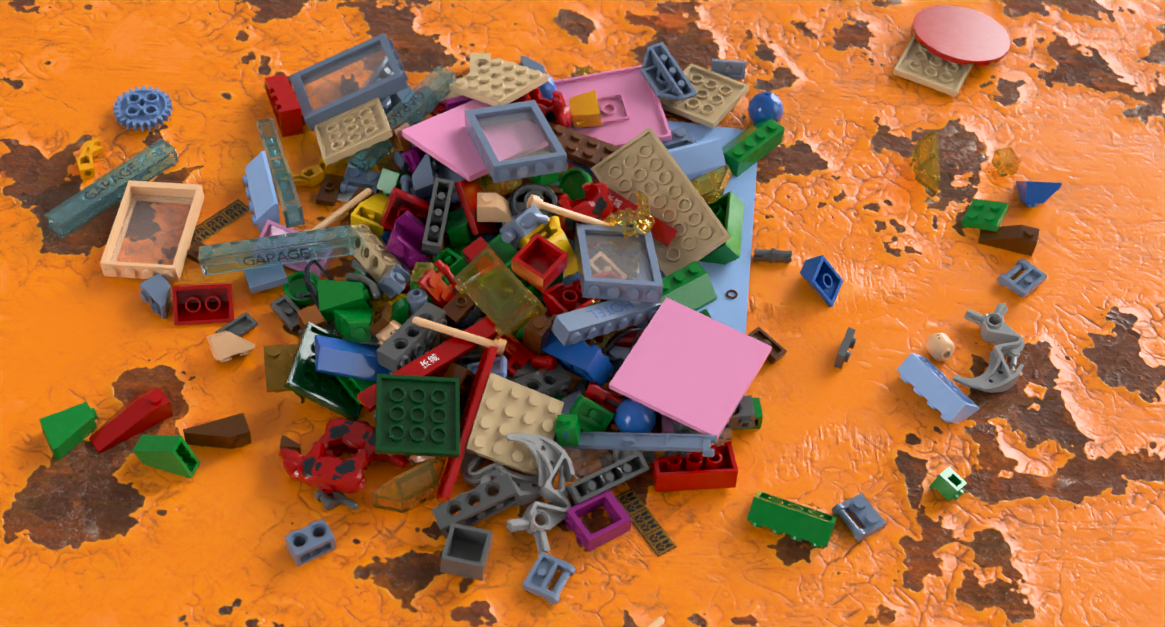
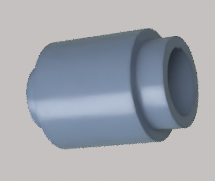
[407,289,428,315]

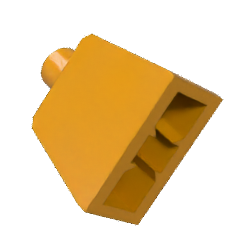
[569,90,602,128]

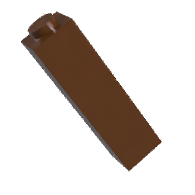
[522,309,556,369]

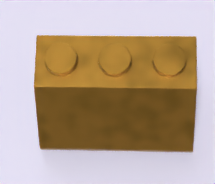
[264,344,299,393]

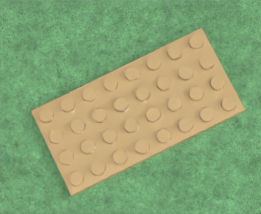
[590,127,731,276]

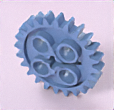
[113,86,173,132]

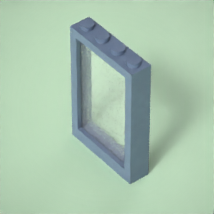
[289,33,408,131]
[465,100,567,183]
[574,223,663,303]

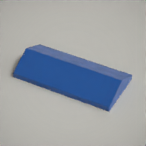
[314,335,394,382]

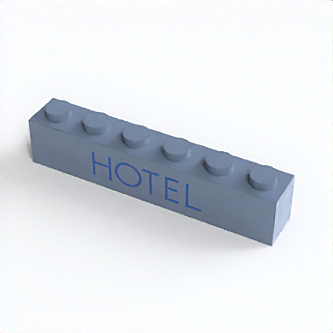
[551,300,662,346]

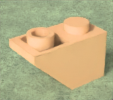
[207,331,255,362]

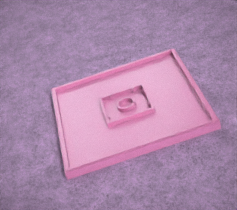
[555,65,672,147]
[401,100,548,182]
[609,297,772,438]

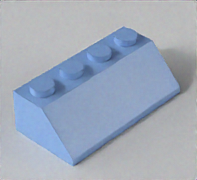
[668,137,726,185]
[242,151,280,233]
[897,352,979,424]

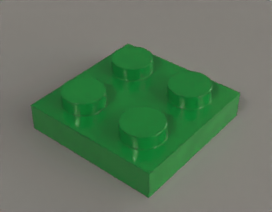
[961,199,1009,232]

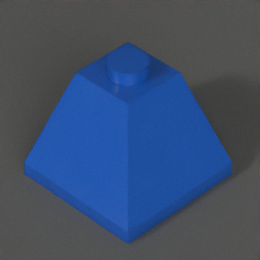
[1016,181,1062,207]
[800,255,844,307]

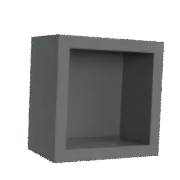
[441,523,493,581]

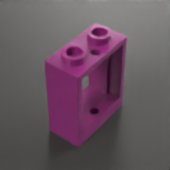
[565,489,632,552]

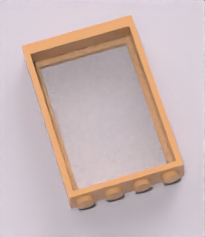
[100,180,205,281]

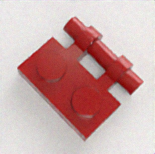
[417,259,463,309]
[483,329,534,377]

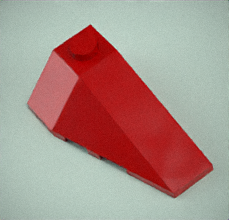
[542,271,620,317]
[89,387,173,454]

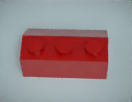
[379,187,430,230]
[172,282,234,325]

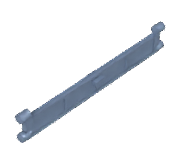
[553,432,718,457]

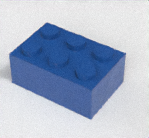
[541,332,615,387]

